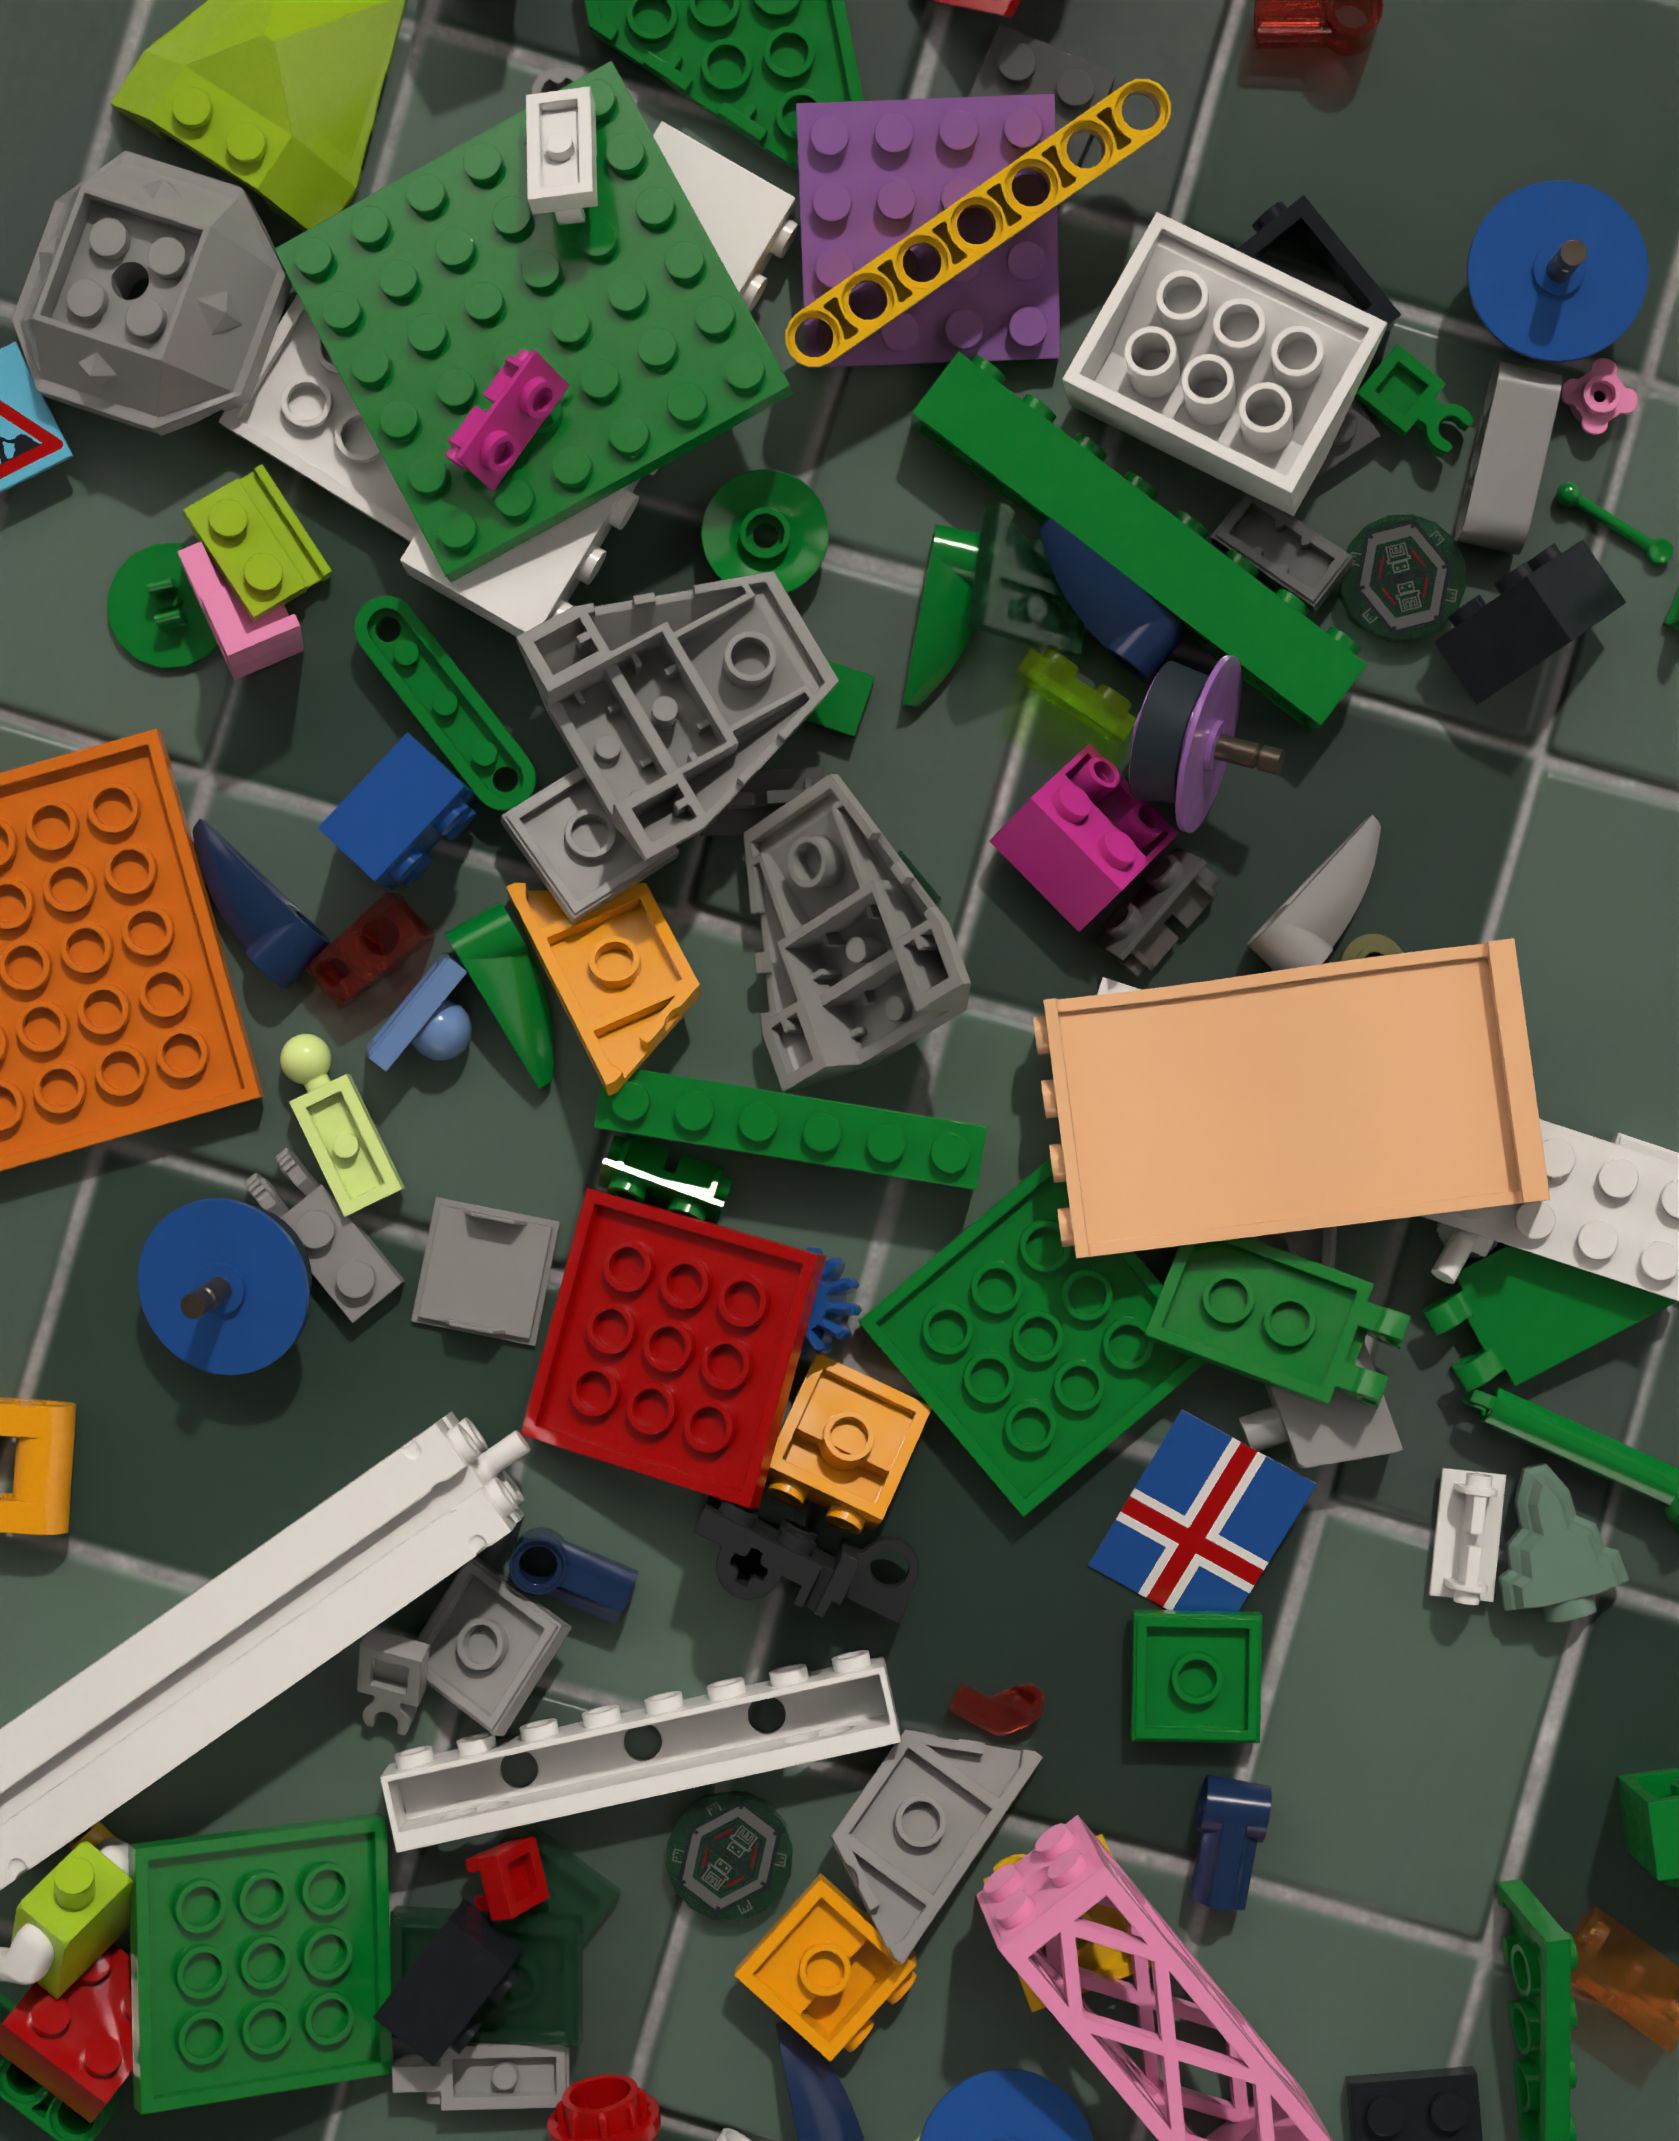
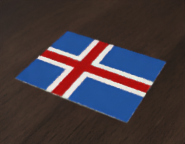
[1088,1410,1317,1611]

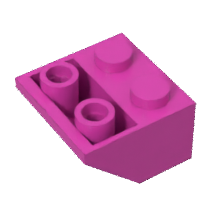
[989,743,1178,932]

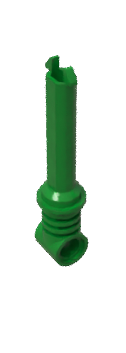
[1461,1388,1679,1534]

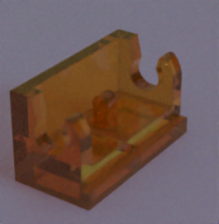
[1571,1904,1679,2054]

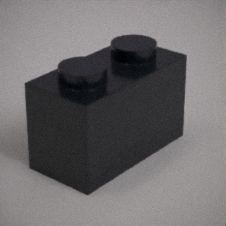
[373,1898,525,2066]

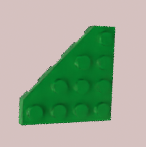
[584,0,864,173]

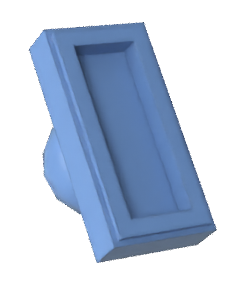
[367,952,472,1071]

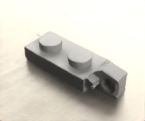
[392,2036,571,2111]

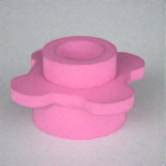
[1561,358,1638,435]

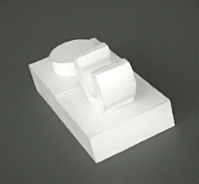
[526,86,598,225]

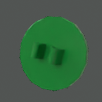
[107,543,219,669]

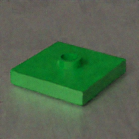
[1130,1609,1262,1743]

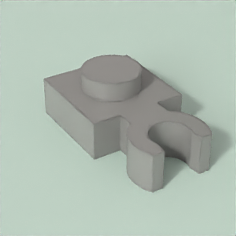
[357,1629,430,1735]

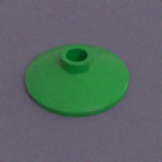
[701,469,829,594]

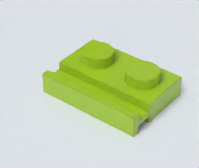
[183,464,332,623]

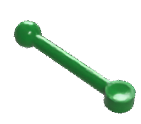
[1556,482,1673,565]

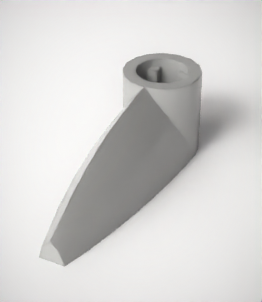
[1247,815,1381,971]

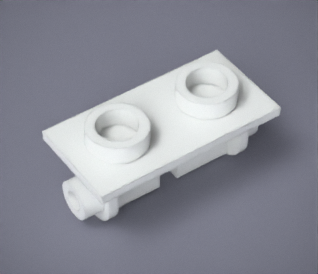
[1429,1468,1506,1605]

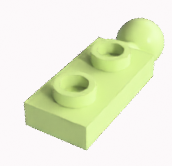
[280,1034,405,1217]

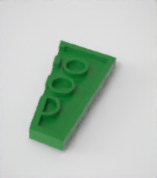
[1497,1879,1578,2141]

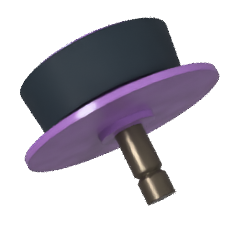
[1129,655,1285,833]

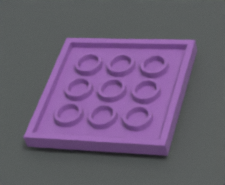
[796,94,1060,368]

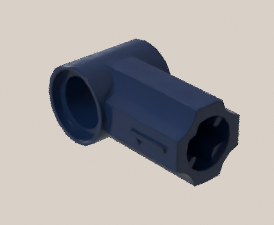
[509,1527,639,1624]
[1189,1774,1272,1912]

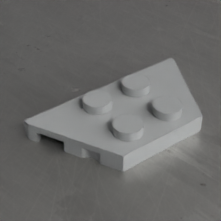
[830,1730,1043,1965]

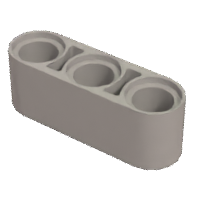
[1455,361,1562,555]

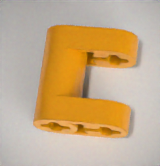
[0,1397,77,1535]

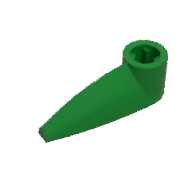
[902,524,998,707]
[445,901,554,1089]

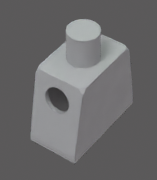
[1238,1342,1403,1468]

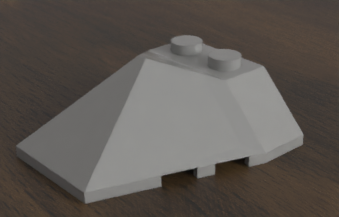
[516,571,839,862]
[743,774,971,1092]

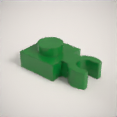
[1355,344,1474,457]

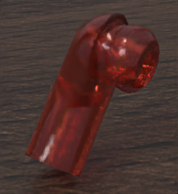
[947,1682,1045,1736]

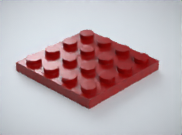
[521,1188,827,1508]

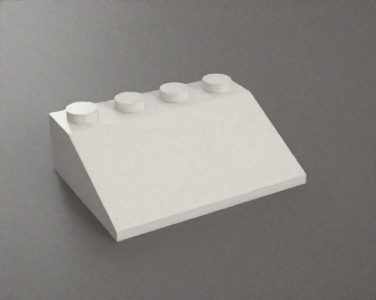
[1062,212,1387,516]

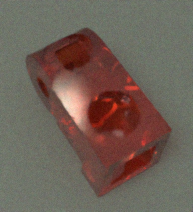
[306,893,436,1010]

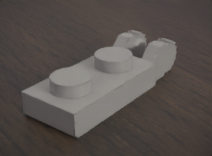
[245,1148,405,1323]

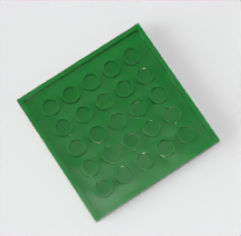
[274,61,793,583]

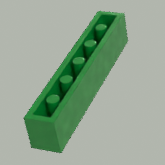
[594,1069,987,1190]

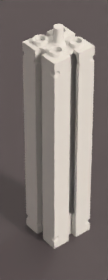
[0,1411,530,1890]

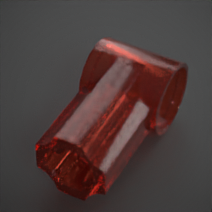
[1254,0,1384,56]

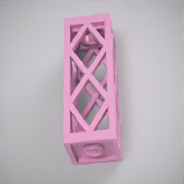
[976,1815,1333,2141]

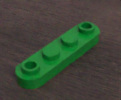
[354,596,538,812]

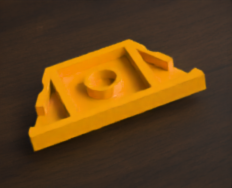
[506,883,701,1096]

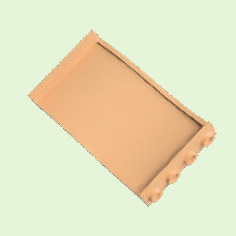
[1033,938,1550,1258]

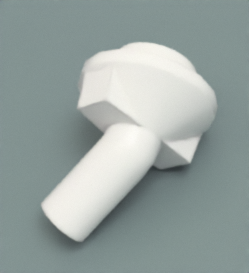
[1431,1222,1499,1284]

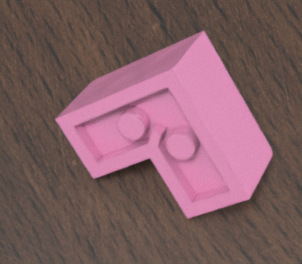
[177,542,304,680]

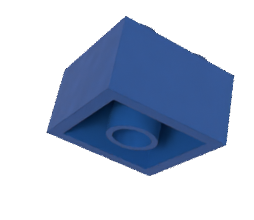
[318,732,479,890]

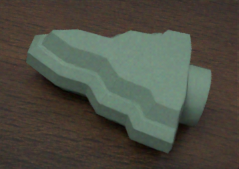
[1498,1463,1629,1622]

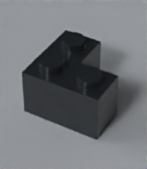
[1434,539,1626,705]

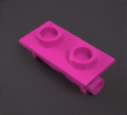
[444,349,570,491]

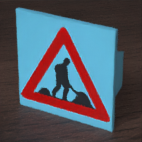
[0,342,73,493]

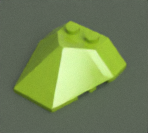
[110,0,408,232]

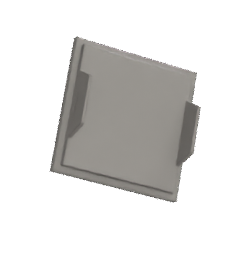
[411,1197,560,1346]

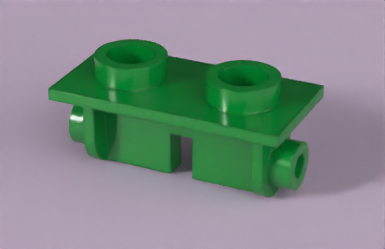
[598,1133,734,1224]

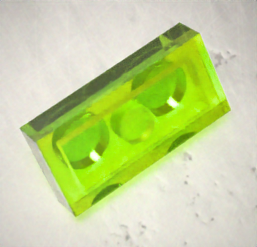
[1014,648,1137,747]

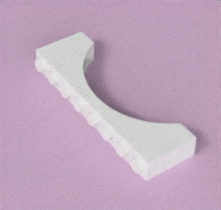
[400,121,799,637]

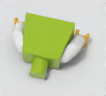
[0,1821,134,2000]

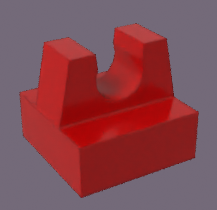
[465,1835,550,1921]

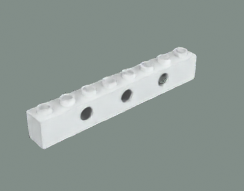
[380,1650,901,1853]

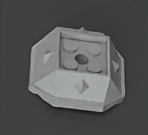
[12,150,292,436]

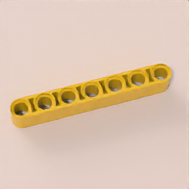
[785,79,1171,368]

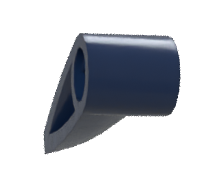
[1039,518,1188,683]
[192,819,331,989]
[776,2021,864,2141]

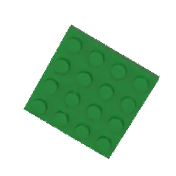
[858,1157,1206,1517]
[128,1813,393,2115]

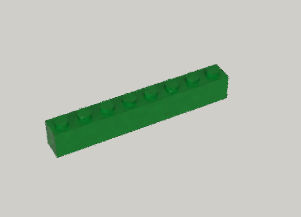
[911,351,1368,732]

